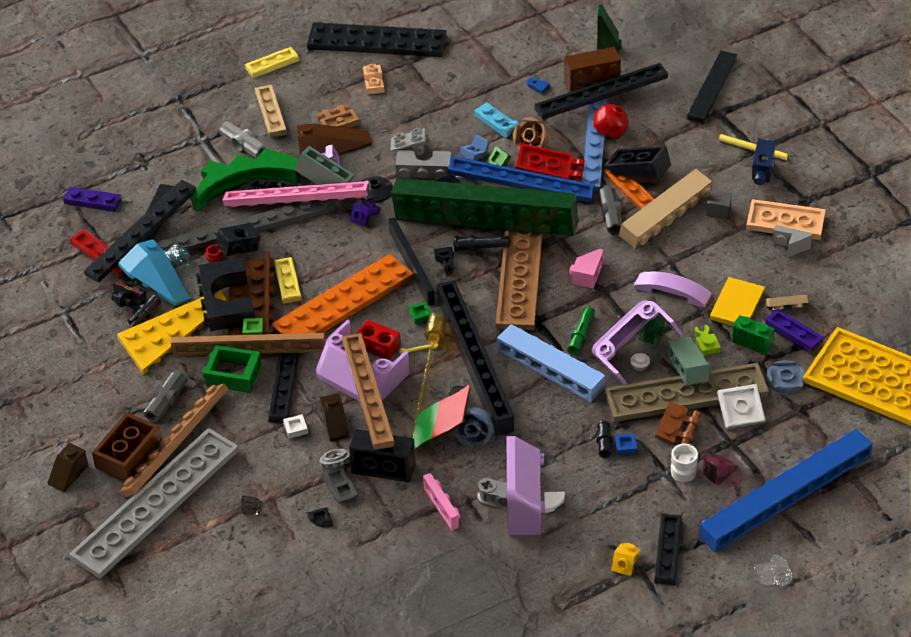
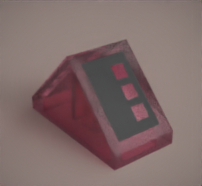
[702,453,738,486]

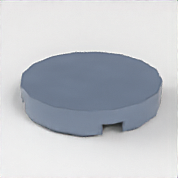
[766,360,806,394]

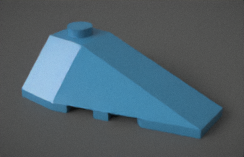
[118,239,191,306]

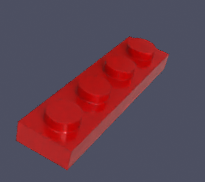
[70,229,126,278]

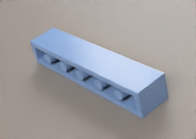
[497,324,605,402]

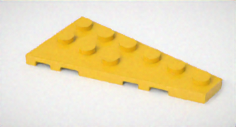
[117,291,228,375]

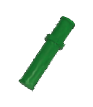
[567,306,595,355]

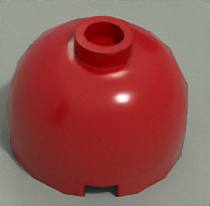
[592,104,629,140]

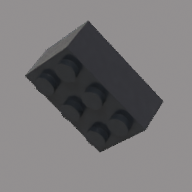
[349,429,416,483]

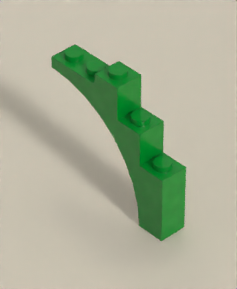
[190,148,302,211]

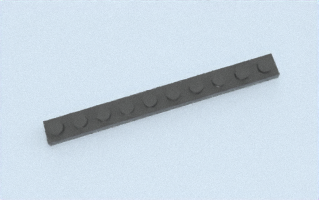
[156,199,335,258]

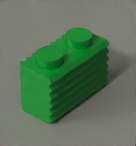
[731,315,775,355]

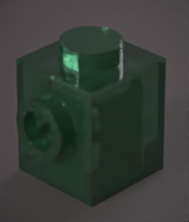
[639,316,667,346]

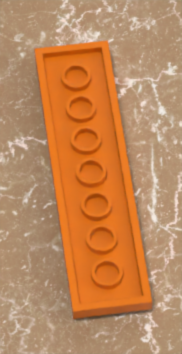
[271,253,414,334]

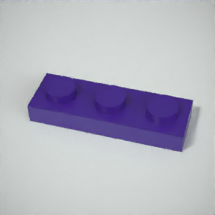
[63,186,121,212]
[765,309,824,352]

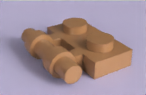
[316,104,360,128]

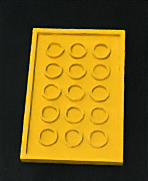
[802,327,911,426]

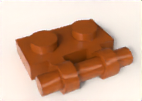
[655,401,701,445]

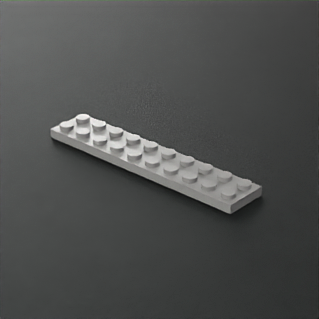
[69,428,239,579]

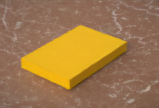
[710,277,765,326]

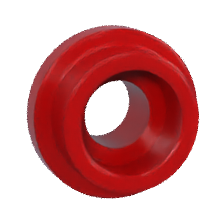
[205,245,224,262]

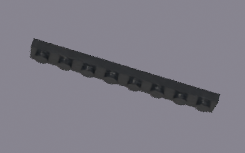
[535,63,668,120]
[84,180,197,283]

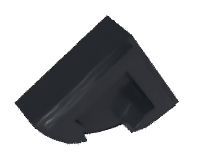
[307,507,333,528]

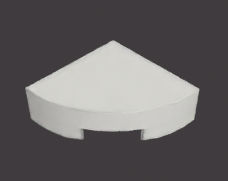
[544,492,565,513]

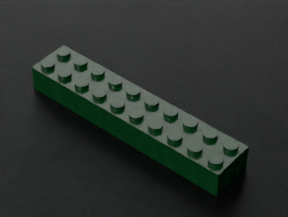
[391,178,579,236]

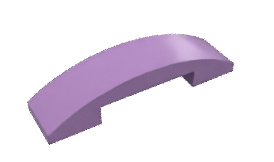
[634,272,712,308]

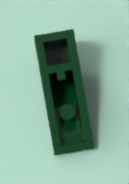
[597,4,622,53]

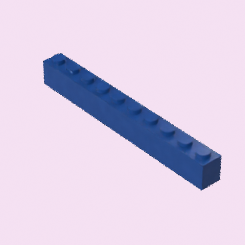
[699,429,873,553]

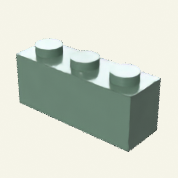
[294,146,355,185]
[668,337,711,386]

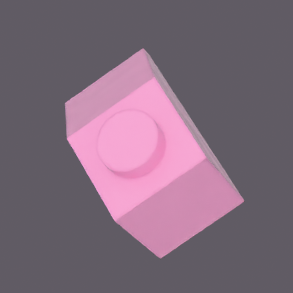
[569,249,604,288]

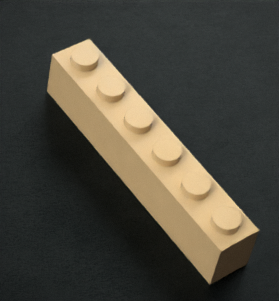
[619,169,712,249]

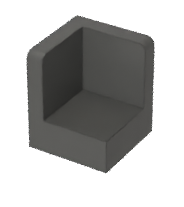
[706,193,732,219]

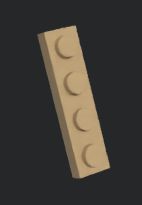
[255,85,287,138]

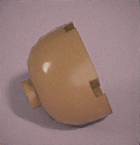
[513,117,550,149]

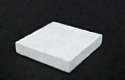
[717,384,766,430]

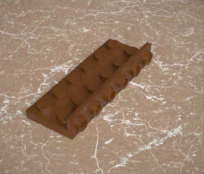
[228,251,275,336]

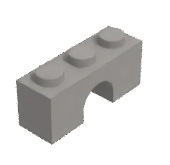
[395,150,451,179]

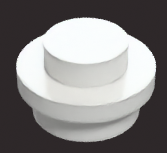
[631,353,650,371]

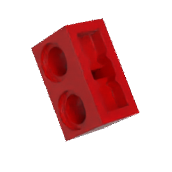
[355,319,401,360]

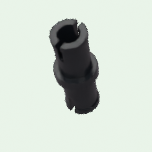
[127,295,161,327]
[596,421,612,458]

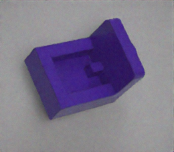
[350,199,381,226]

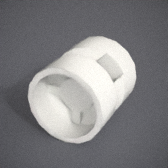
[671,444,698,482]

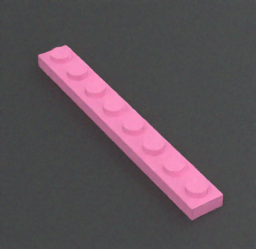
[223,181,369,207]

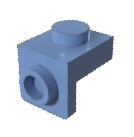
[459,135,490,160]

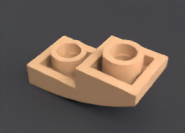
[363,64,385,95]

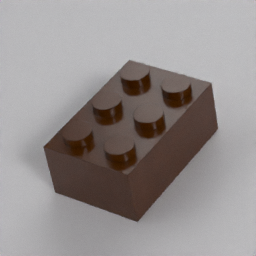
[564,47,621,93]
[92,412,162,481]

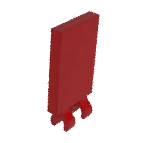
[515,143,585,182]

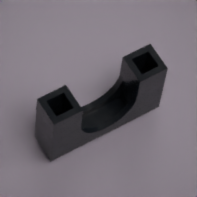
[196,257,255,331]

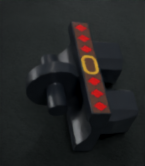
[112,281,147,310]

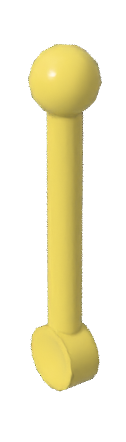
[399,342,438,355]

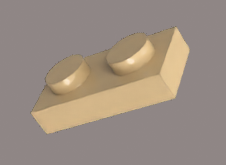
[766,295,808,310]

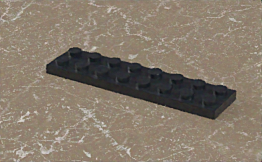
[307,22,447,57]

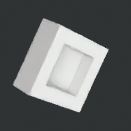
[283,415,308,439]

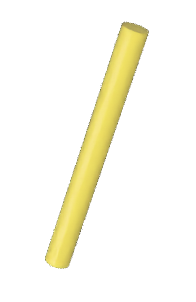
[719,134,788,161]

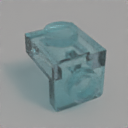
[164,243,191,267]

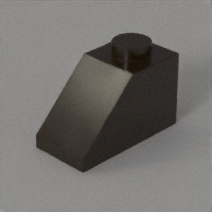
[320,393,349,442]
[48,442,89,492]

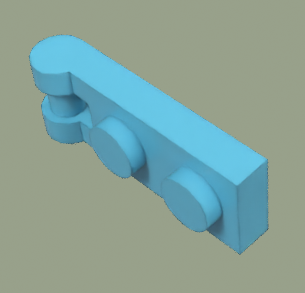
[474,103,520,138]

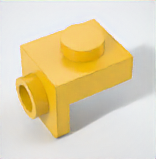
[611,543,640,576]

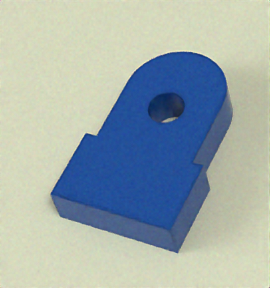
[527,78,550,94]

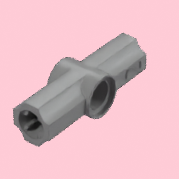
[219,121,267,158]

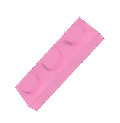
[423,473,461,531]

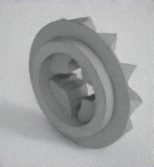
[319,449,350,469]

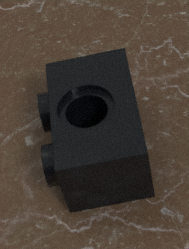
[215,223,261,256]

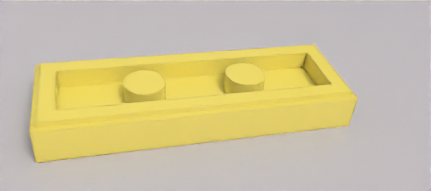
[245,47,299,78]
[274,257,302,304]

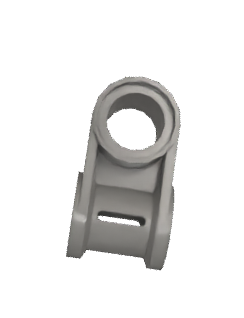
[477,478,507,510]

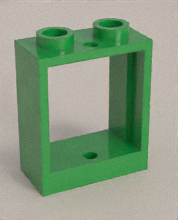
[202,345,262,393]

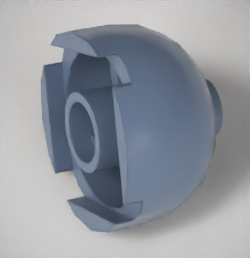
[454,407,494,448]

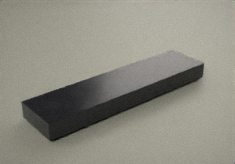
[654,514,682,585]

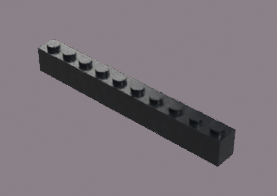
[437,280,514,436]

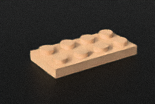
[746,199,826,240]

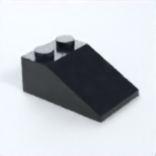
[604,146,671,184]

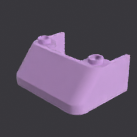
[592,300,683,385]
[316,320,410,401]
[507,436,545,535]

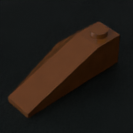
[297,124,371,156]

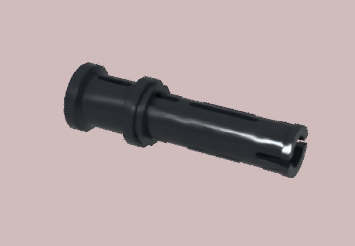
[453,235,511,252]

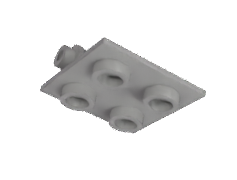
[391,128,426,155]

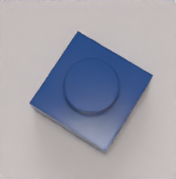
[614,433,637,456]

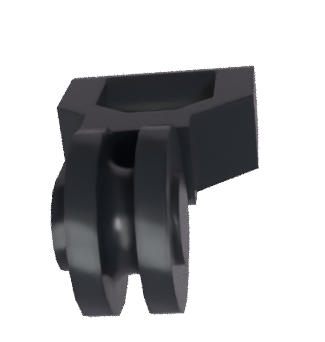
[433,246,454,275]

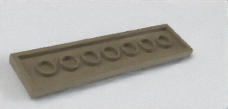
[605,363,769,422]

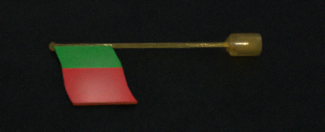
[410,313,471,451]

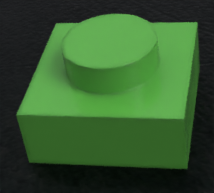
[487,146,512,167]
[242,318,264,335]

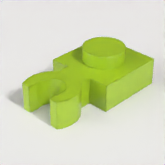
[694,325,721,356]

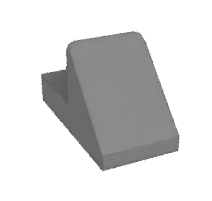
[773,225,812,257]

